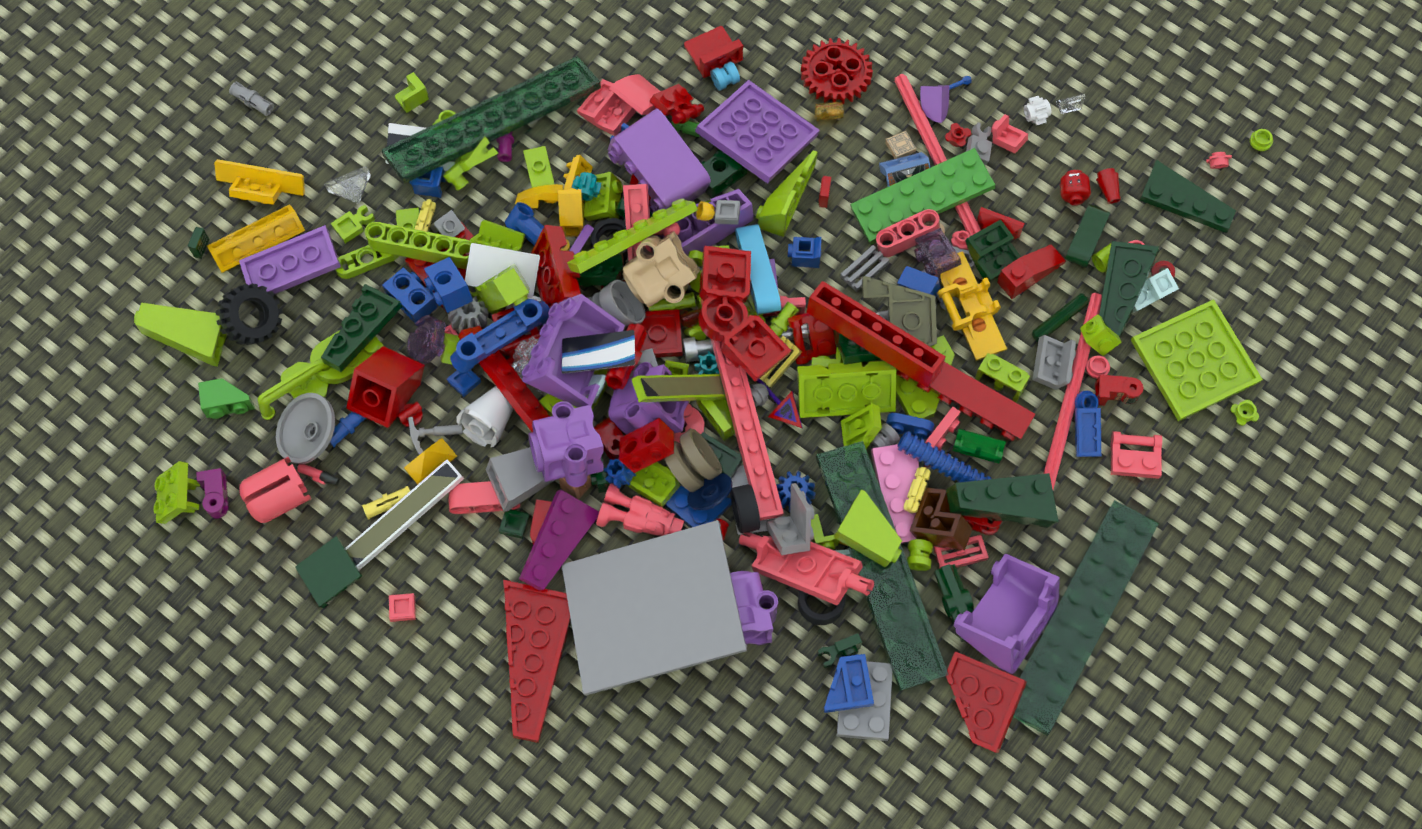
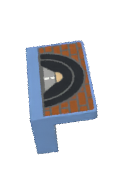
[879,152,930,187]

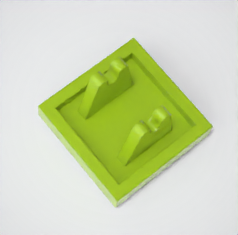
[154,461,200,524]

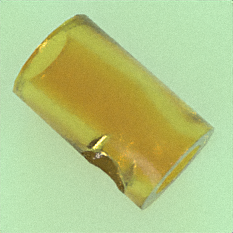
[815,102,844,121]

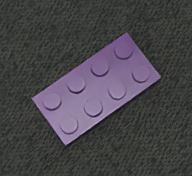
[239,225,341,294]

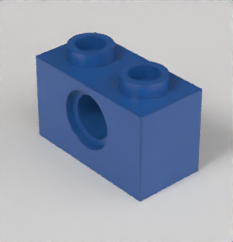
[424,257,473,313]

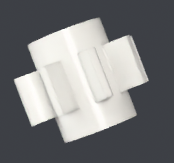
[1024,96,1051,125]

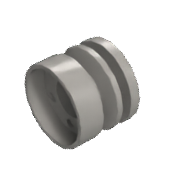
[588,280,645,331]

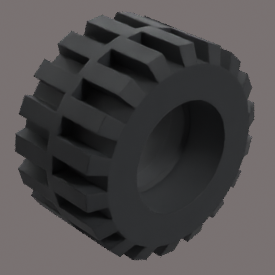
[216,283,283,345]

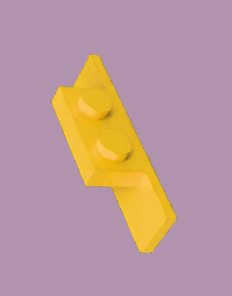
[214,159,305,205]

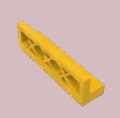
[207,204,305,273]

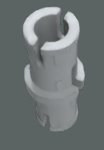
[229,81,274,116]

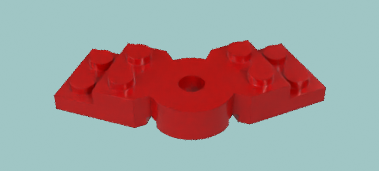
[698,246,792,382]

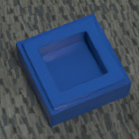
[447,370,481,397]

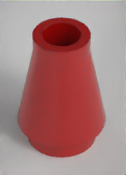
[1096,168,1121,204]

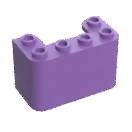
[608,108,711,213]

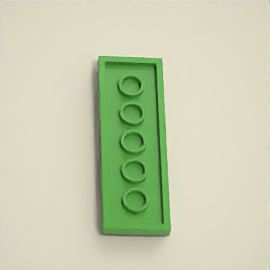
[850,148,995,245]

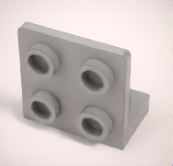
[767,483,814,555]

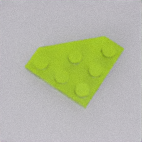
[896,335,955,419]

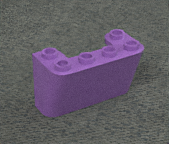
[522,294,625,408]

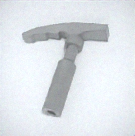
[408,417,462,455]

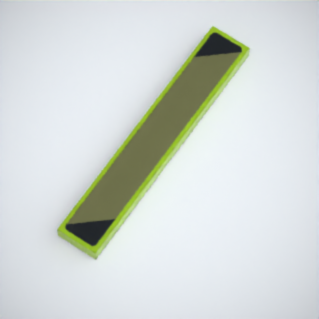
[631,374,726,403]

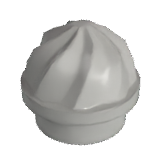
[750,384,769,408]

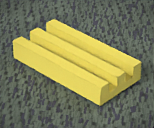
[760,336,802,388]

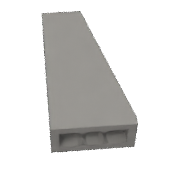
[486,447,557,512]

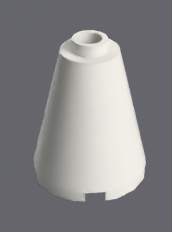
[457,386,514,447]

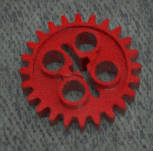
[801,38,873,105]

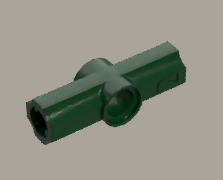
[934,564,974,642]

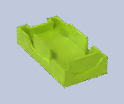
[797,361,896,418]

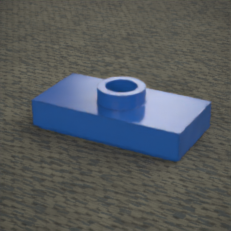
[1075,408,1102,457]

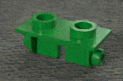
[952,429,1006,464]

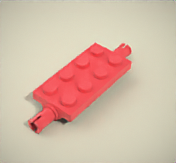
[739,532,874,606]

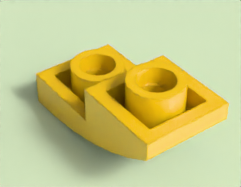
[515,184,563,210]

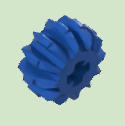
[776,471,816,512]

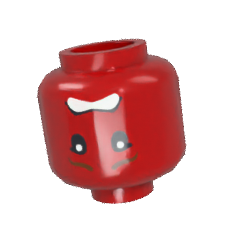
[1060,170,1091,206]

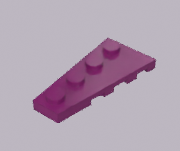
[519,490,599,590]

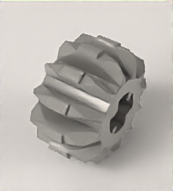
[448,296,488,333]

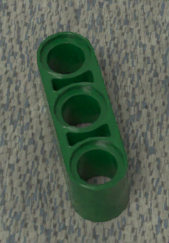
[1065,204,1110,268]

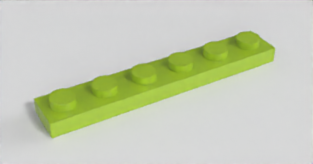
[567,199,698,274]

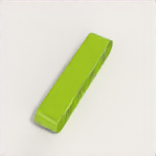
[364,222,473,269]

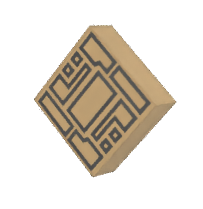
[885,131,916,159]

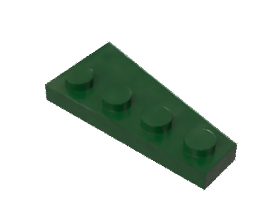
[1140,160,1236,233]
[321,284,402,372]

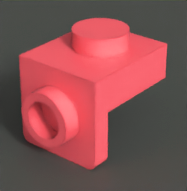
[991,114,1028,154]

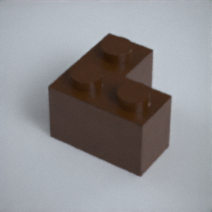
[910,488,973,550]

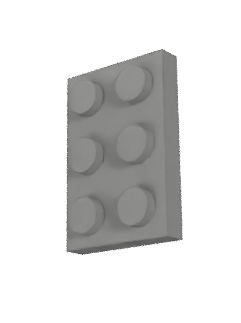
[837,661,893,741]

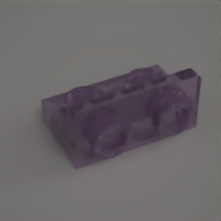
[914,228,961,283]

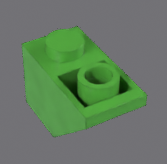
[198,378,255,419]

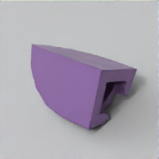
[920,85,949,123]

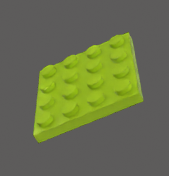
[1131,299,1263,421]

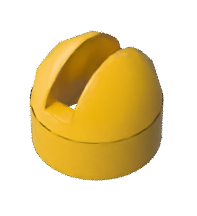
[696,201,715,221]

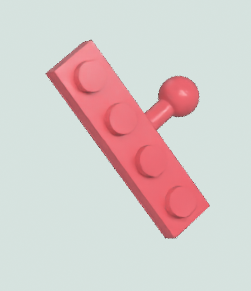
[623,184,680,261]

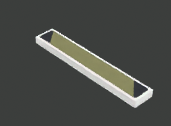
[346,460,464,570]

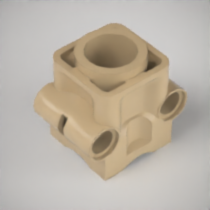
[623,231,700,307]

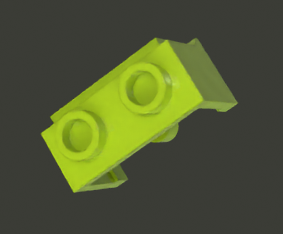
[975,353,1030,403]

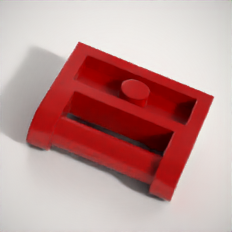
[788,313,836,364]

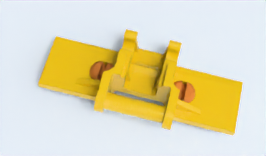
[933,251,1007,361]

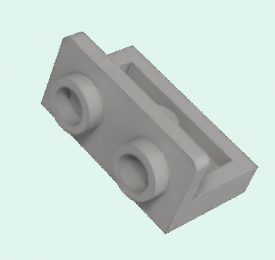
[1032,335,1076,390]

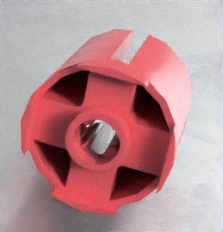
[240,456,312,523]

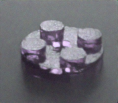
[407,316,446,364]

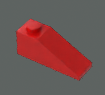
[997,244,1066,299]

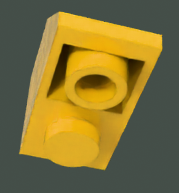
[558,188,585,237]

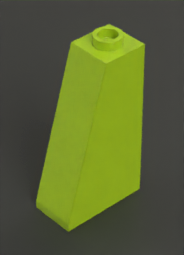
[134,303,227,367]

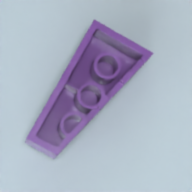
[656,189,754,257]

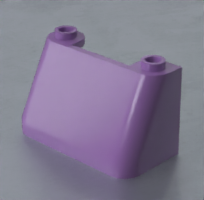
[954,554,1060,674]

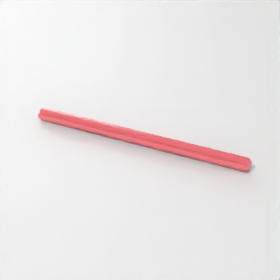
[895,74,981,236]
[1044,293,1102,489]

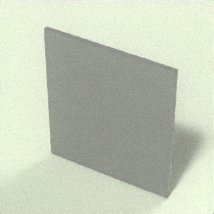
[562,520,747,696]

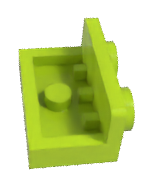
[470,220,525,252]
[626,462,680,507]

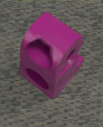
[196,468,229,518]

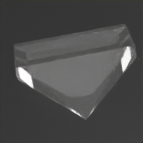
[324,166,371,204]

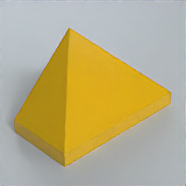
[404,438,457,485]

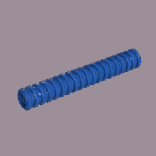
[897,431,991,483]

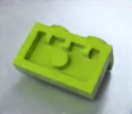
[584,172,623,221]

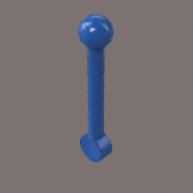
[949,76,972,90]

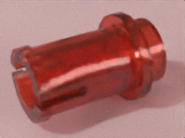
[680,308,701,328]

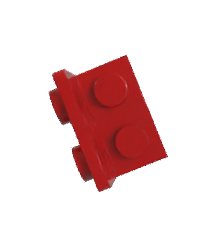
[684,26,743,78]

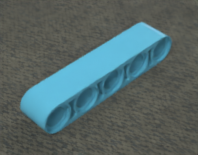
[735,224,781,315]

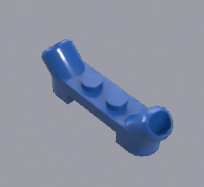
[450,299,550,373]

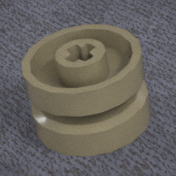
[664,428,722,492]

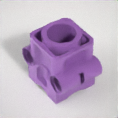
[608,362,689,434]
[528,401,603,487]
[730,571,778,645]

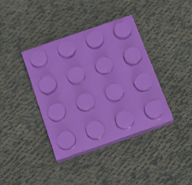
[695,80,820,184]

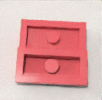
[609,74,661,115]
[577,79,636,136]

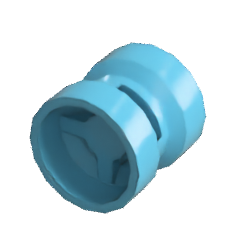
[710,61,740,91]

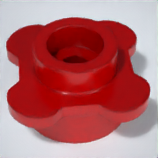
[945,123,971,147]

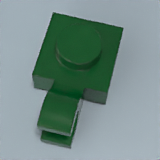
[817,633,862,668]

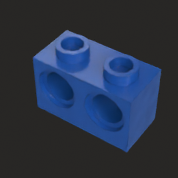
[382,267,438,325]

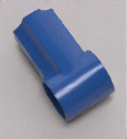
[505,202,544,246]

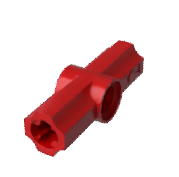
[604,323,647,390]

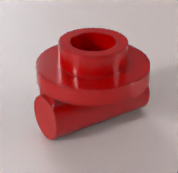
[397,402,423,427]

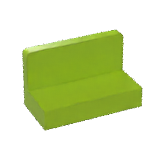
[696,399,735,441]

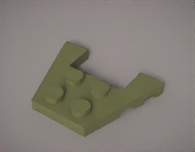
[862,276,937,366]

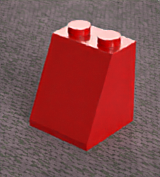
[346,346,425,428]

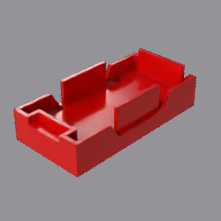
[531,225,581,308]

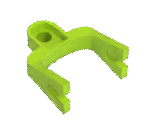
[443,136,498,190]

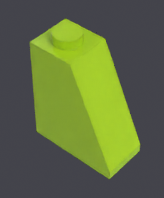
[834,489,902,568]

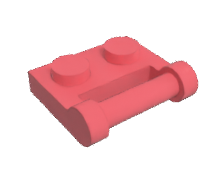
[1111,431,1162,479]

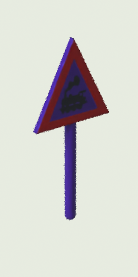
[757,379,803,429]

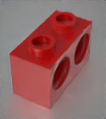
[619,418,674,473]

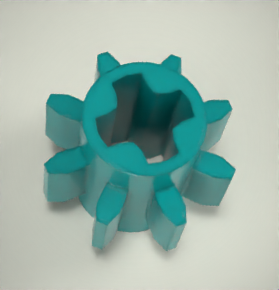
[572,172,601,201]
[694,351,720,375]

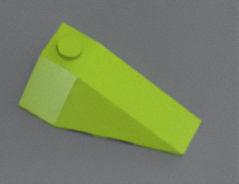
[756,150,818,237]

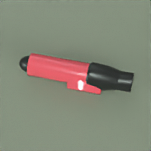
[295,464,340,486]

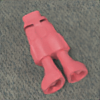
[596,483,684,536]

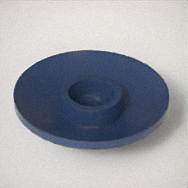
[687,473,733,510]

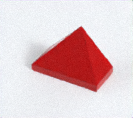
[977,207,1025,240]

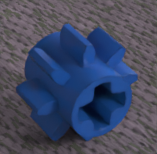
[604,458,636,488]

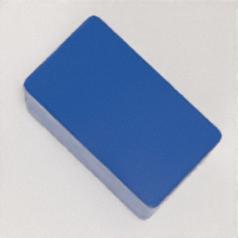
[898,266,941,299]

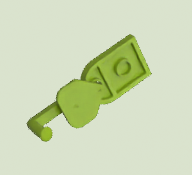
[258,330,383,420]

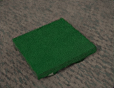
[295,536,362,608]

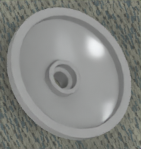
[276,393,335,464]

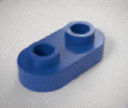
[886,413,935,439]

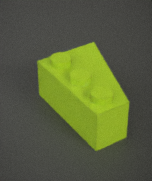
[475,264,529,312]

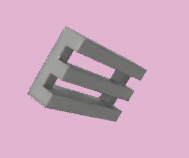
[840,245,890,292]

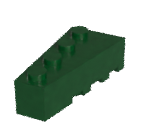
[946,473,1059,528]

